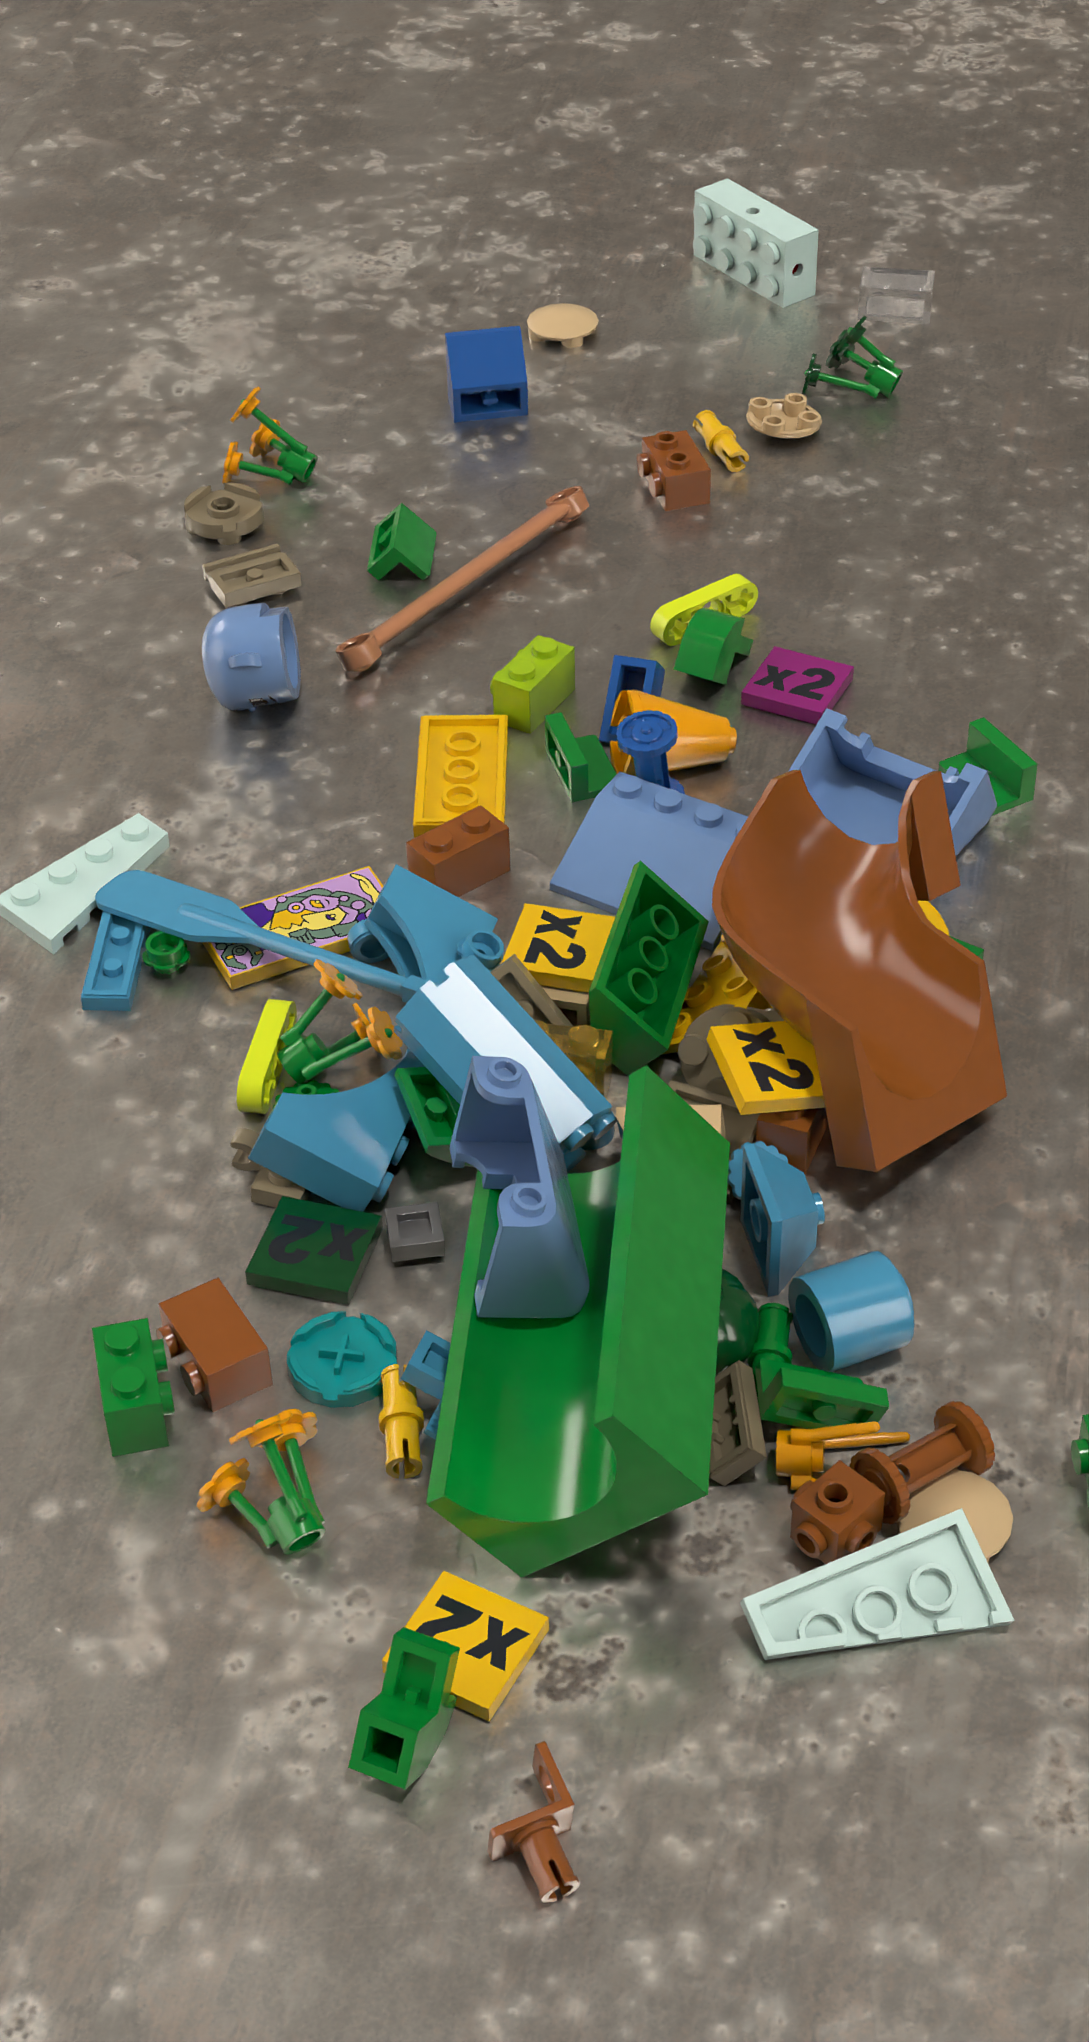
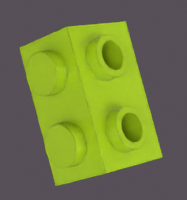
[490,635,575,734]

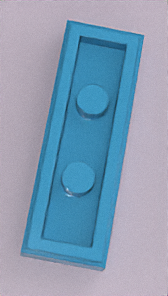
[81,911,151,1011]

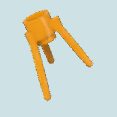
[776,1421,910,1490]

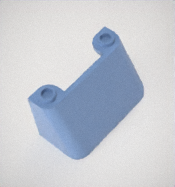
[788,708,997,856]
[450,1056,589,1318]

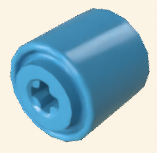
[788,1251,915,1372]

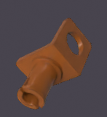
[487,1741,580,1903]

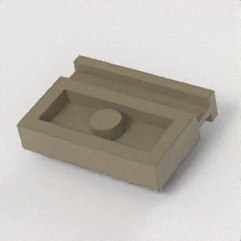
[202,543,302,608]

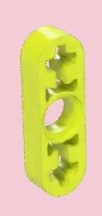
[650,574,758,646]
[237,999,297,1114]

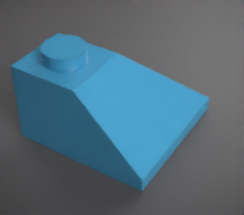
[740,1143,825,1297]

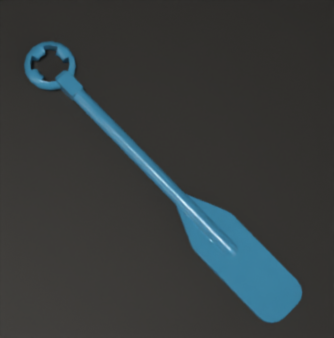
[95,870,441,1003]

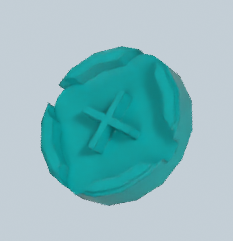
[287,1311,397,1408]

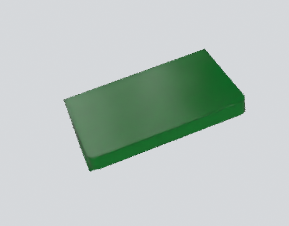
[367,503,437,581]
[545,712,617,803]
[938,717,1038,816]
[755,1358,889,1429]

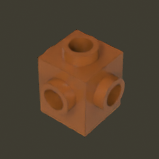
[790,1460,885,1564]

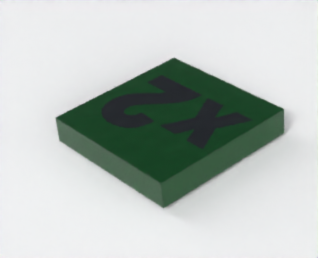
[245,1196,383,1305]

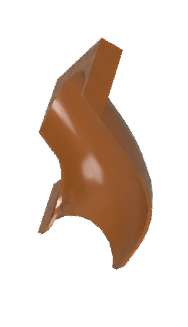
[712,770,1007,1172]

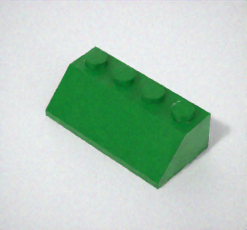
[589,860,709,1076]

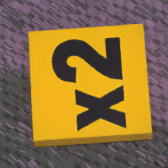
[501,903,615,993]
[706,1021,825,1115]
[382,1571,549,1722]

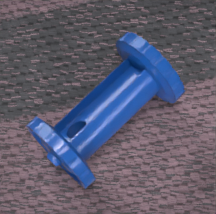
[616,710,685,794]

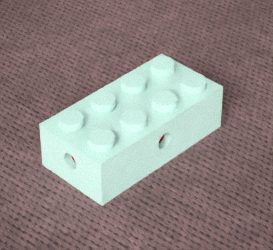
[693,178,819,308]

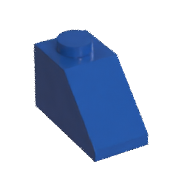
[599,655,665,744]

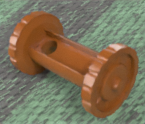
[849,1401,995,1525]

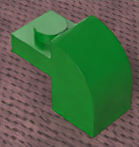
[673,607,753,685]
[348,1627,460,1790]

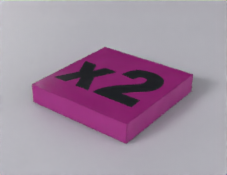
[741,646,854,725]

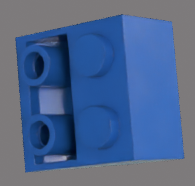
[445,326,528,423]

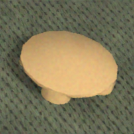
[527,303,599,348]
[746,393,822,438]
[897,1469,1013,1563]

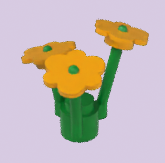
[222,387,318,485]
[277,959,403,1084]
[196,1409,326,1554]

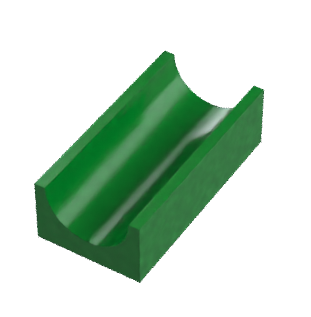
[426,1065,730,1578]

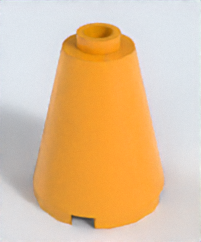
[610,689,737,776]

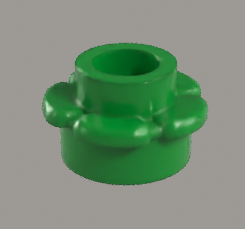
[142,931,190,974]

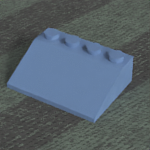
[549,772,748,951]

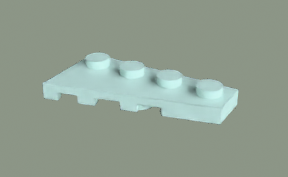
[0,813,170,955]
[740,1508,1015,1660]

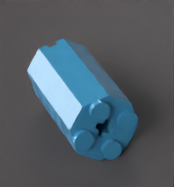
[394,955,617,1172]

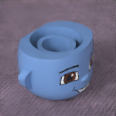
[202,603,301,712]

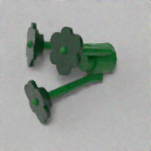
[802,315,903,399]

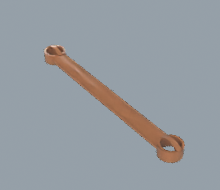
[335,486,589,672]

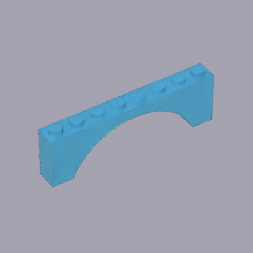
[248,864,498,1212]

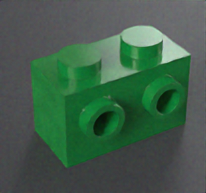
[92,1318,175,1457]

